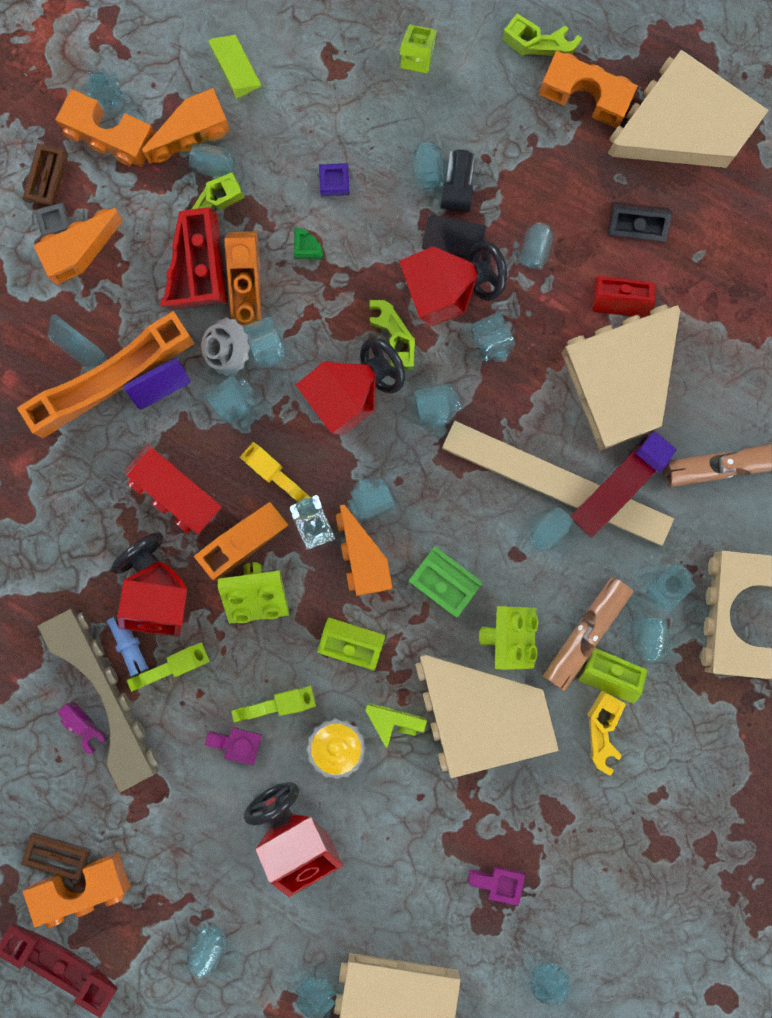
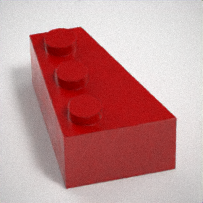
[160,207,228,310]
[124,443,222,534]

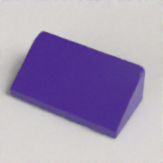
[124,358,191,410]

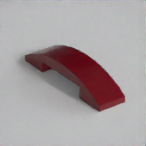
[569,434,656,538]
[0,924,118,1018]

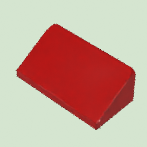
[592,276,656,318]

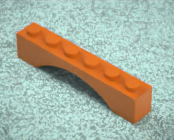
[17,311,195,438]

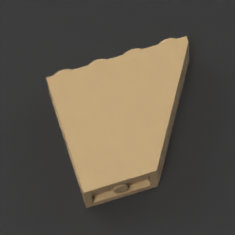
[608,50,769,168]
[561,305,680,451]
[415,654,559,778]
[334,953,461,1018]

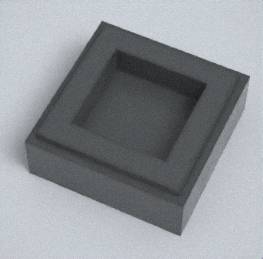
[34,202,71,238]

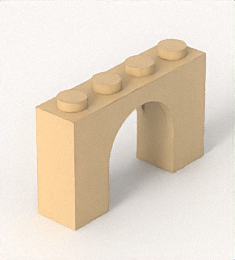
[701,551,772,679]

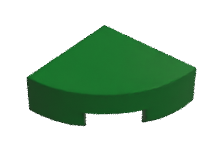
[294,227,324,260]

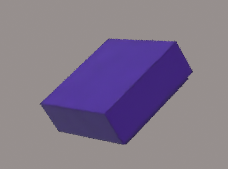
[319,163,350,197]
[636,431,677,473]

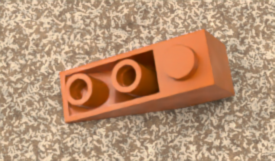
[142,88,230,164]
[33,208,123,285]
[224,231,262,327]
[194,502,289,581]
[336,505,393,596]

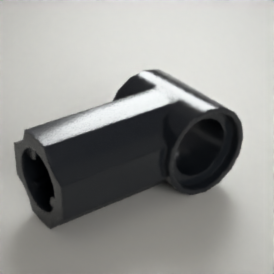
[440,149,475,212]

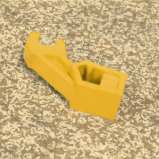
[239,442,311,507]
[587,691,626,776]

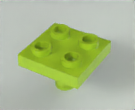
[218,562,289,624]
[479,606,538,670]

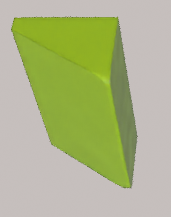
[208,35,262,99]
[317,618,385,671]
[579,648,648,703]

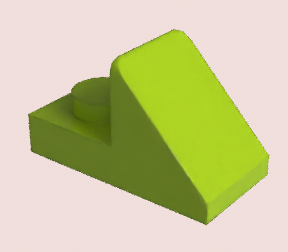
[400,24,437,73]
[365,702,427,748]

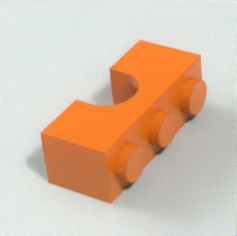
[538,51,638,128]
[55,89,155,168]
[22,852,130,928]

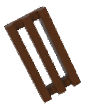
[22,143,68,207]
[21,832,91,882]

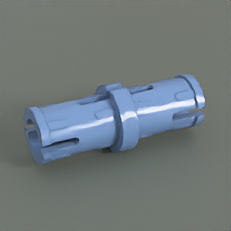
[107,615,149,677]

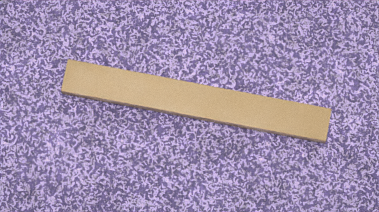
[442,421,674,546]

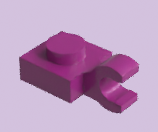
[57,702,108,754]
[205,727,262,766]
[467,866,525,906]

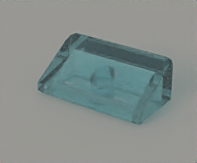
[48,314,107,371]

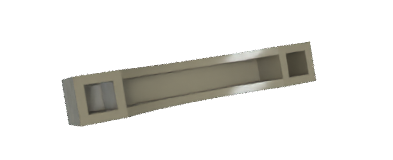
[38,609,160,792]

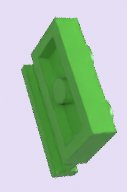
[408,546,483,618]

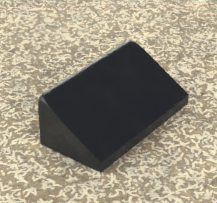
[608,202,672,242]
[422,214,486,260]

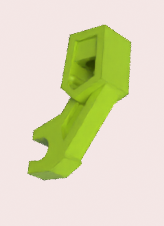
[502,13,583,56]
[192,172,245,210]
[370,300,415,371]
[127,642,210,692]
[231,686,316,723]

